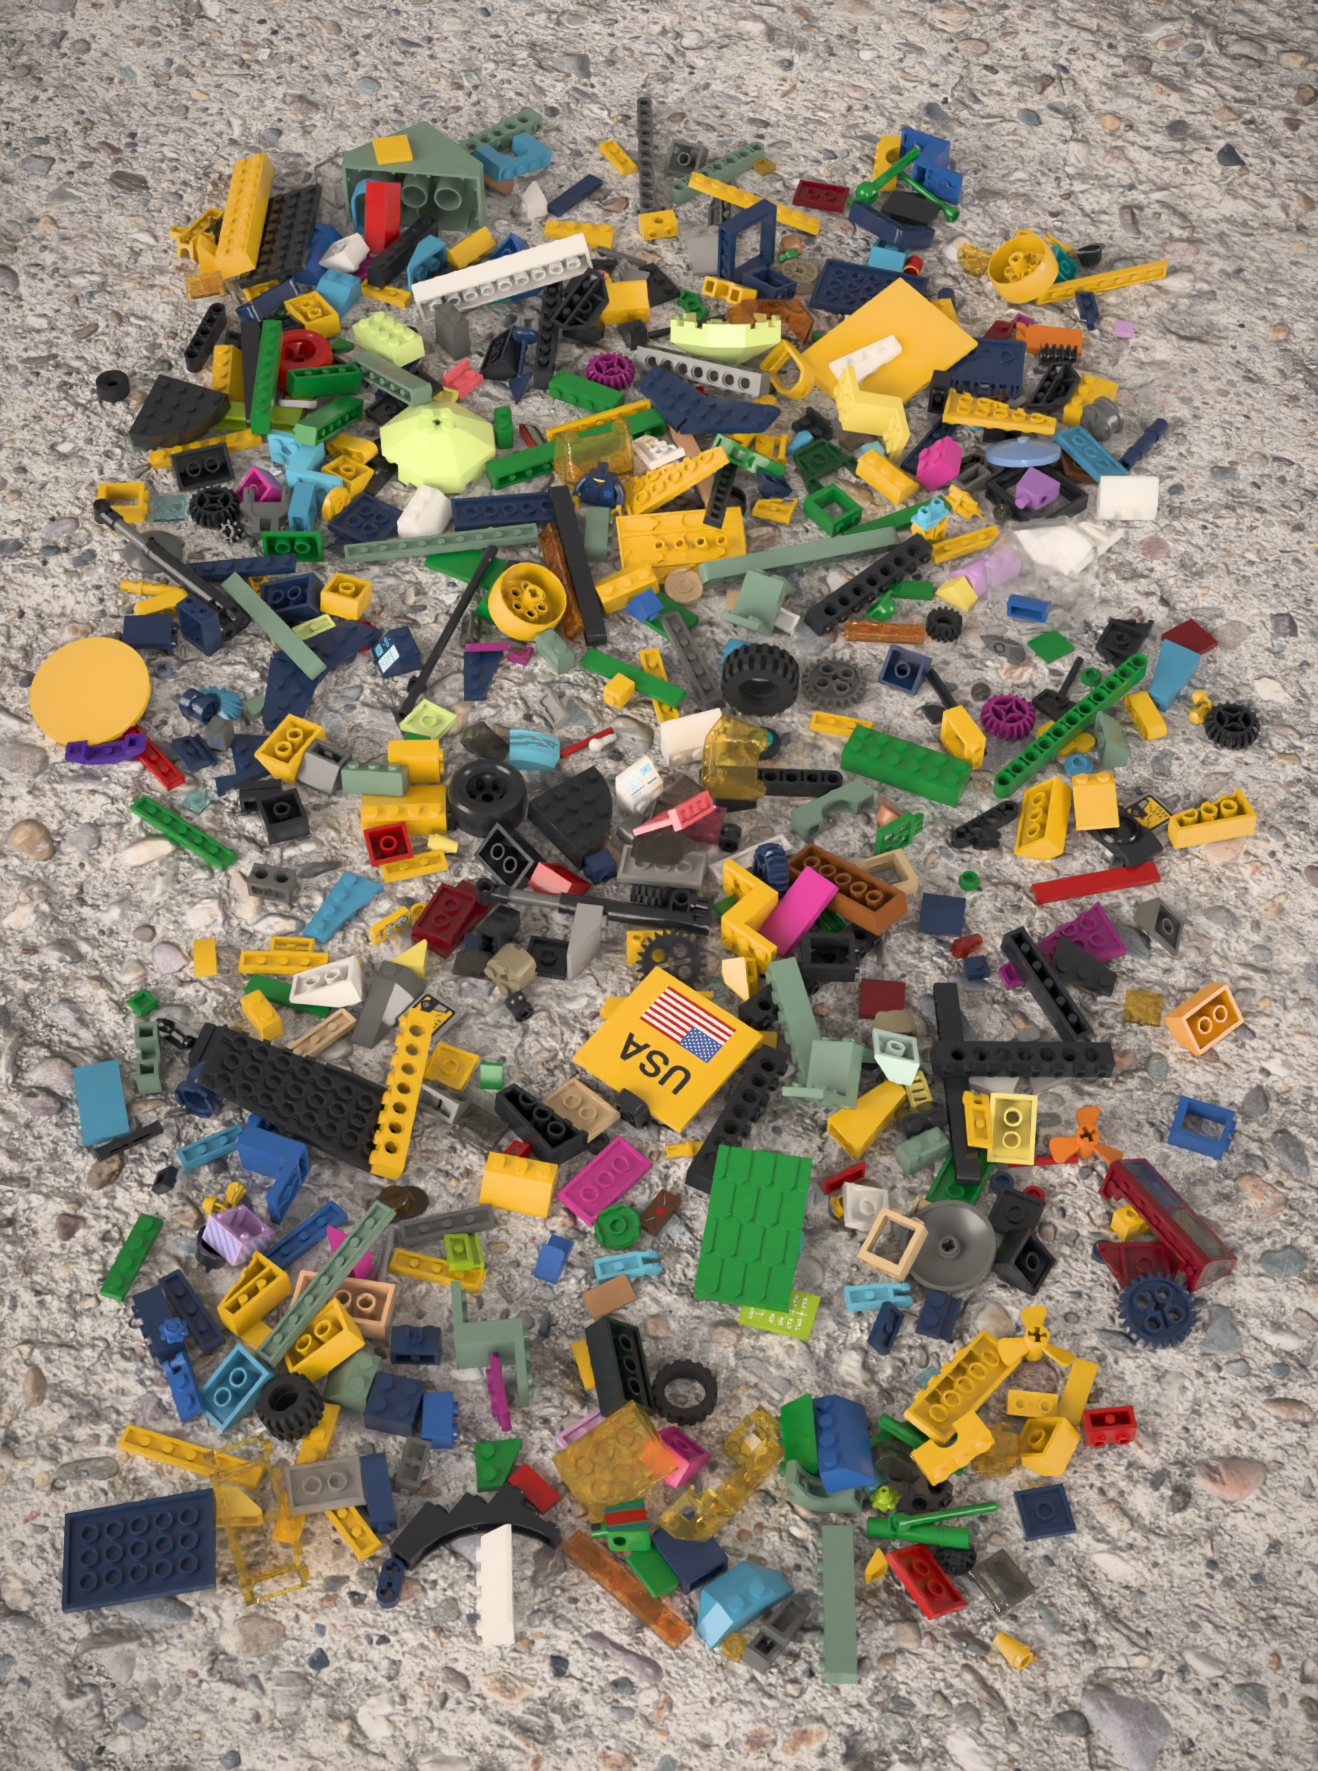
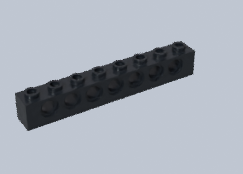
[533,280,563,390]
[804,532,934,637]
[738,922,883,1031]
[930,1041,1115,1078]
[685,1044,789,1195]

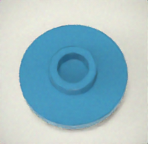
[1064,754,1093,776]

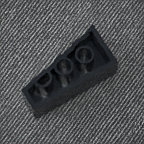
[494,1083,589,1166]

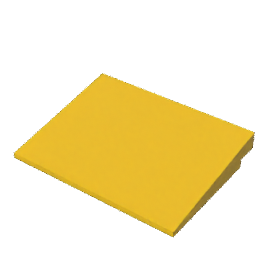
[796,277,978,404]

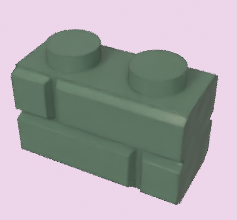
[536,628,575,675]
[896,1126,949,1175]

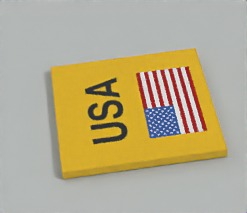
[573,966,763,1134]

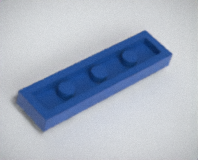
[263,1200,348,1271]

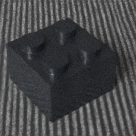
[256,788,310,845]

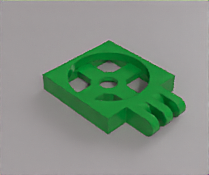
[874,811,924,856]

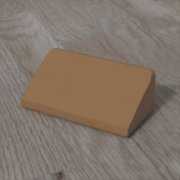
[484,172,515,195]
[583,1274,636,1321]

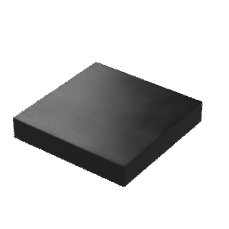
[527,935,570,981]
[988,1184,1047,1236]

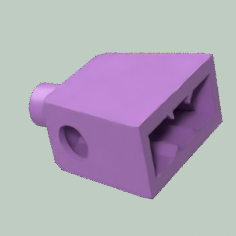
[1015,467,1060,510]

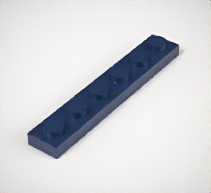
[185,553,297,581]

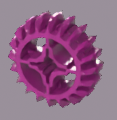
[586,352,635,391]
[980,692,1036,742]

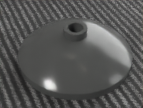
[124,530,183,574]

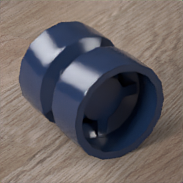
[179,688,218,724]

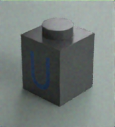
[205,716,235,752]

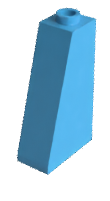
[1149,639,1201,713]

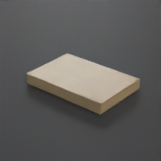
[540,1077,621,1143]

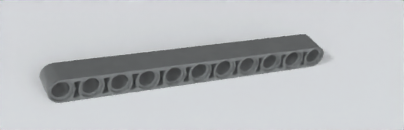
[637,97,656,214]

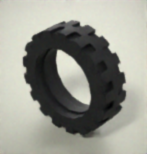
[652,1359,718,1426]

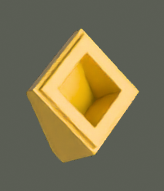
[863,1548,888,1585]

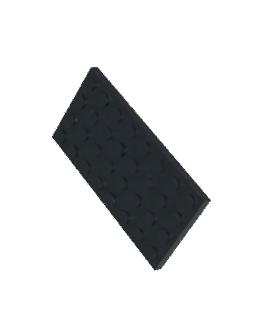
[238,183,322,289]

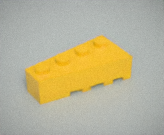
[1167,788,1257,849]

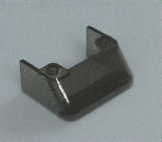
[630,774,710,866]

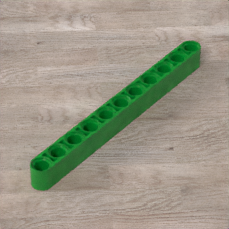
[993,653,1148,799]

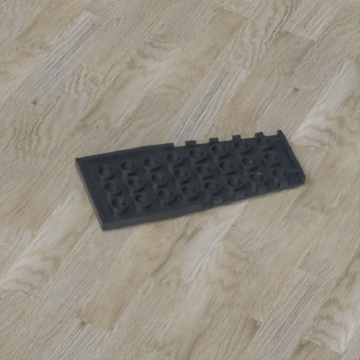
[197,1024,400,1179]

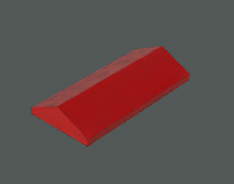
[364,181,401,254]

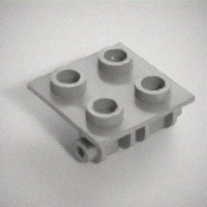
[610,259,650,282]

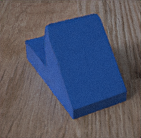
[534,1234,574,1284]

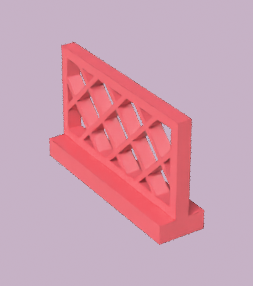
[633,790,715,836]

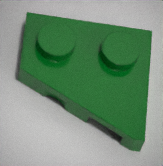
[474,1438,523,1493]

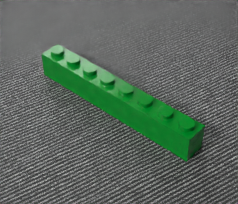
[250,320,283,435]

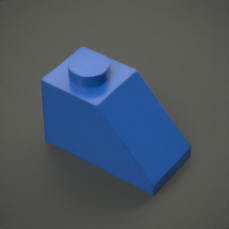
[624,588,664,623]

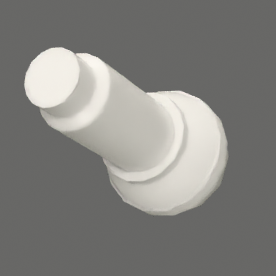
[589,733,617,752]

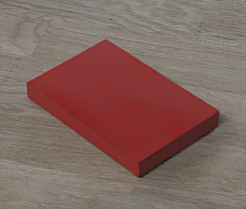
[884,1543,967,1620]

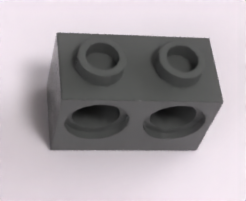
[247,863,298,903]
[417,1079,472,1125]

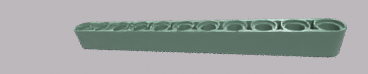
[697,527,901,587]

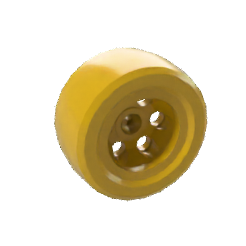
[988,234,1058,304]
[488,563,566,641]

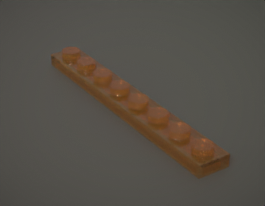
[538,522,585,641]

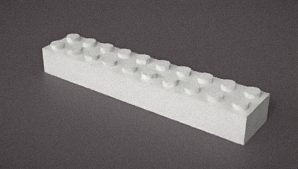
[411,233,593,323]

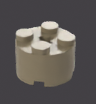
[484,943,537,995]
[870,1009,920,1047]

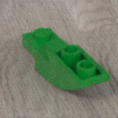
[711,433,786,478]

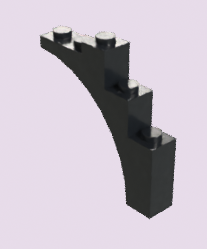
[390,1483,561,1572]

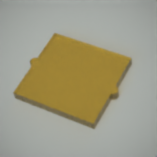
[1123,989,1163,1027]

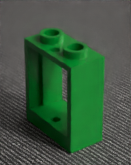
[803,483,863,538]

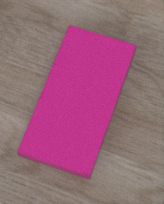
[757,866,839,958]
[556,1135,653,1227]

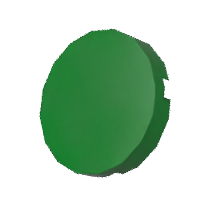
[594,1204,642,1251]

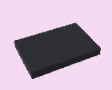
[880,190,942,227]

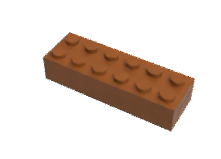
[787,843,908,936]

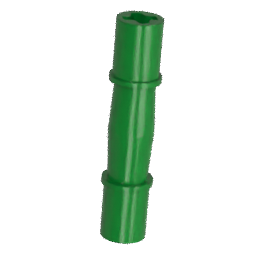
[866,1516,971,1549]

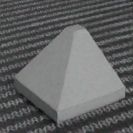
[520,315,539,333]

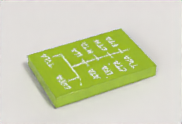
[739,1289,821,1342]

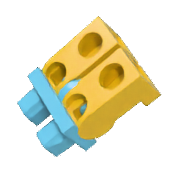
[911,497,949,545]

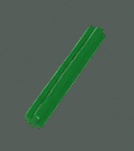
[877,1413,966,1476]

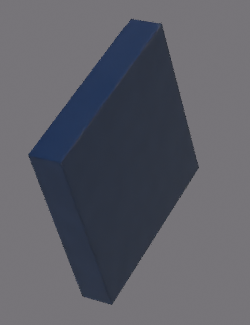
[1013,1483,1076,1542]

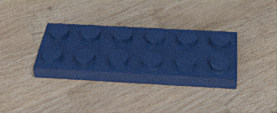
[451,491,555,532]

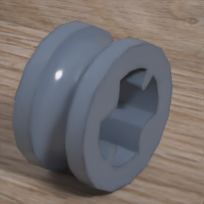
[153,661,173,680]

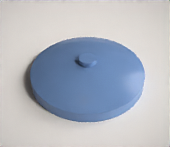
[985,437,1061,467]

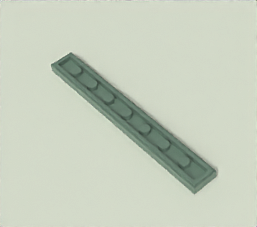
[255,1200,397,1368]

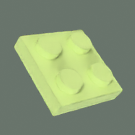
[400,699,457,740]

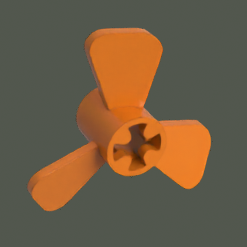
[1049,1106,1124,1165]

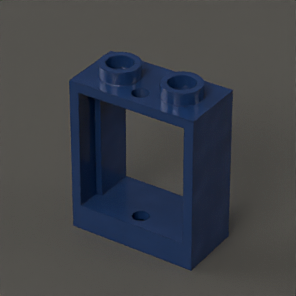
[741,265,797,306]
[176,594,224,657]

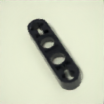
[950,800,1019,849]

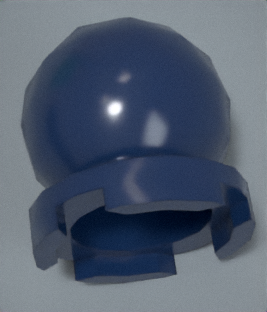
[174,1061,224,1119]

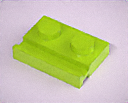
[443,1233,484,1271]

